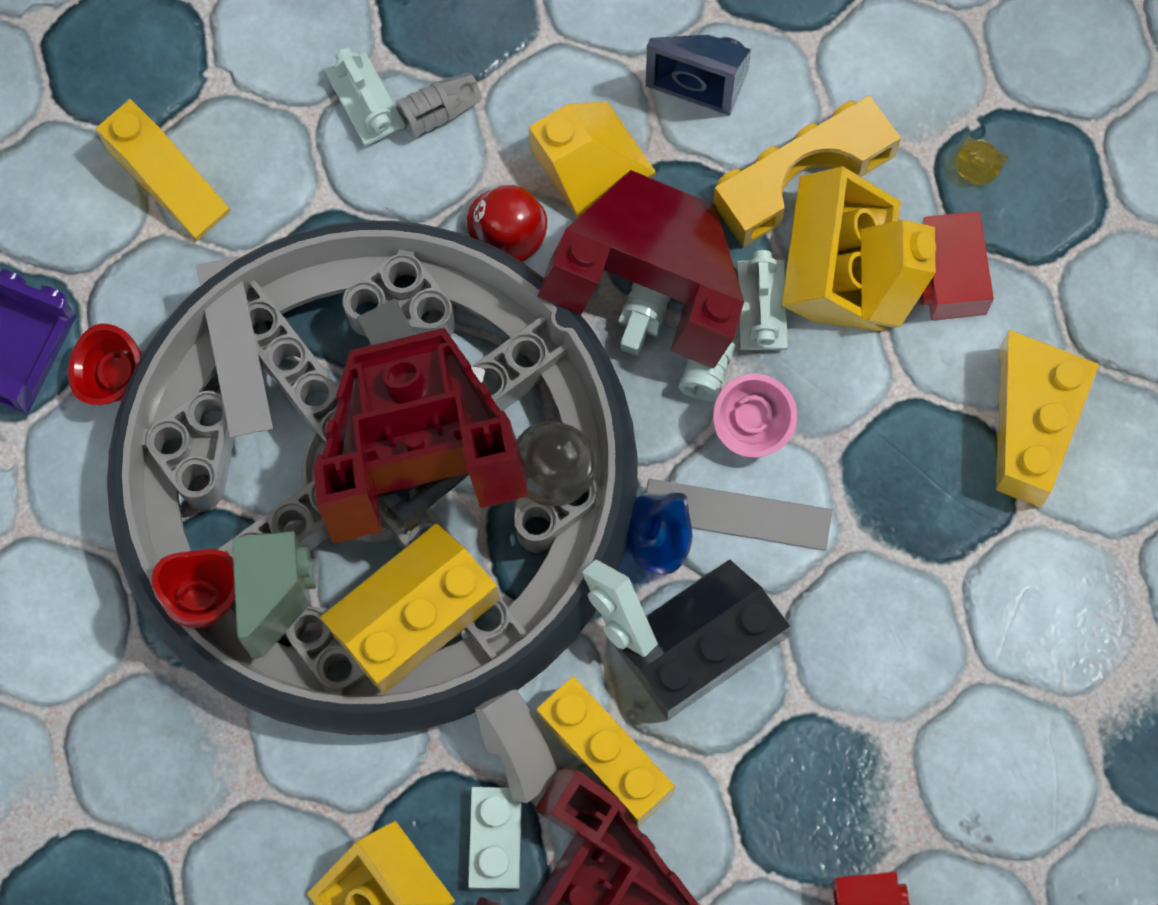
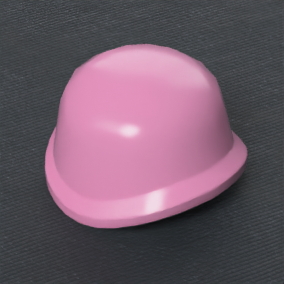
[713,374,797,457]

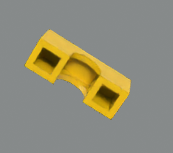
[536,676,675,827]

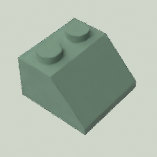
[232,531,317,659]

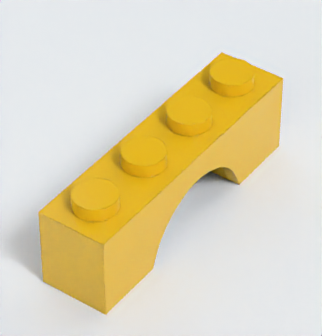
[713,95,901,248]

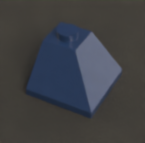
[645,34,751,116]

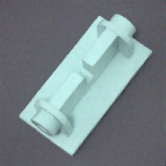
[325,48,406,146]
[738,250,788,350]

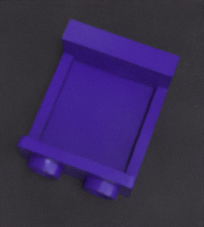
[0,269,77,415]

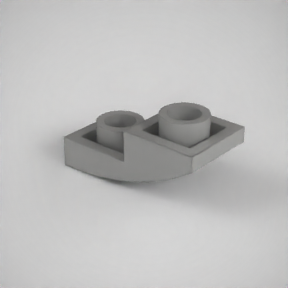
[475,689,557,803]

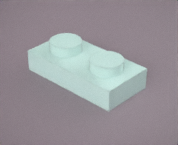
[582,559,658,657]
[469,787,522,891]

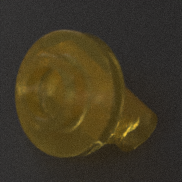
[956,136,1009,185]

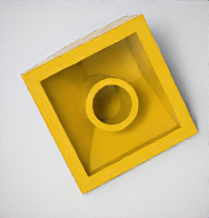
[528,101,656,218]

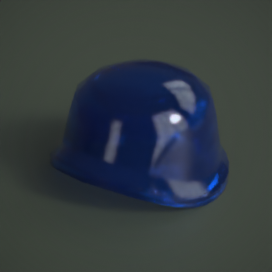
[626,492,693,575]

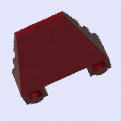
[537,170,744,369]
[313,328,529,544]
[475,768,699,905]

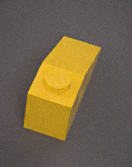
[95,99,231,241]

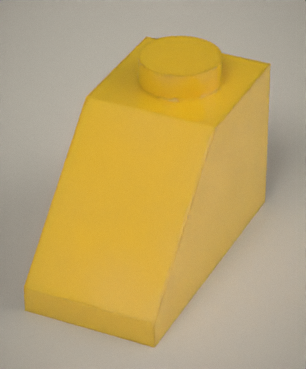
[861,219,936,328]

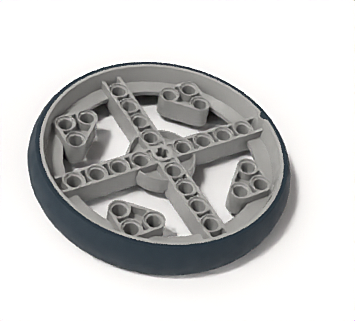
[107,221,638,735]

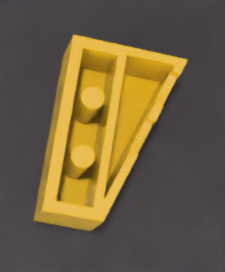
[996,330,1099,508]

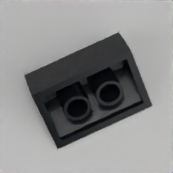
[612,559,790,721]

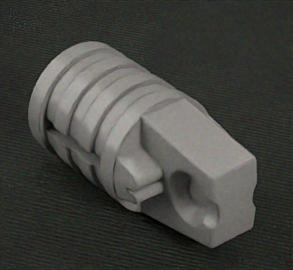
[395,72,482,138]

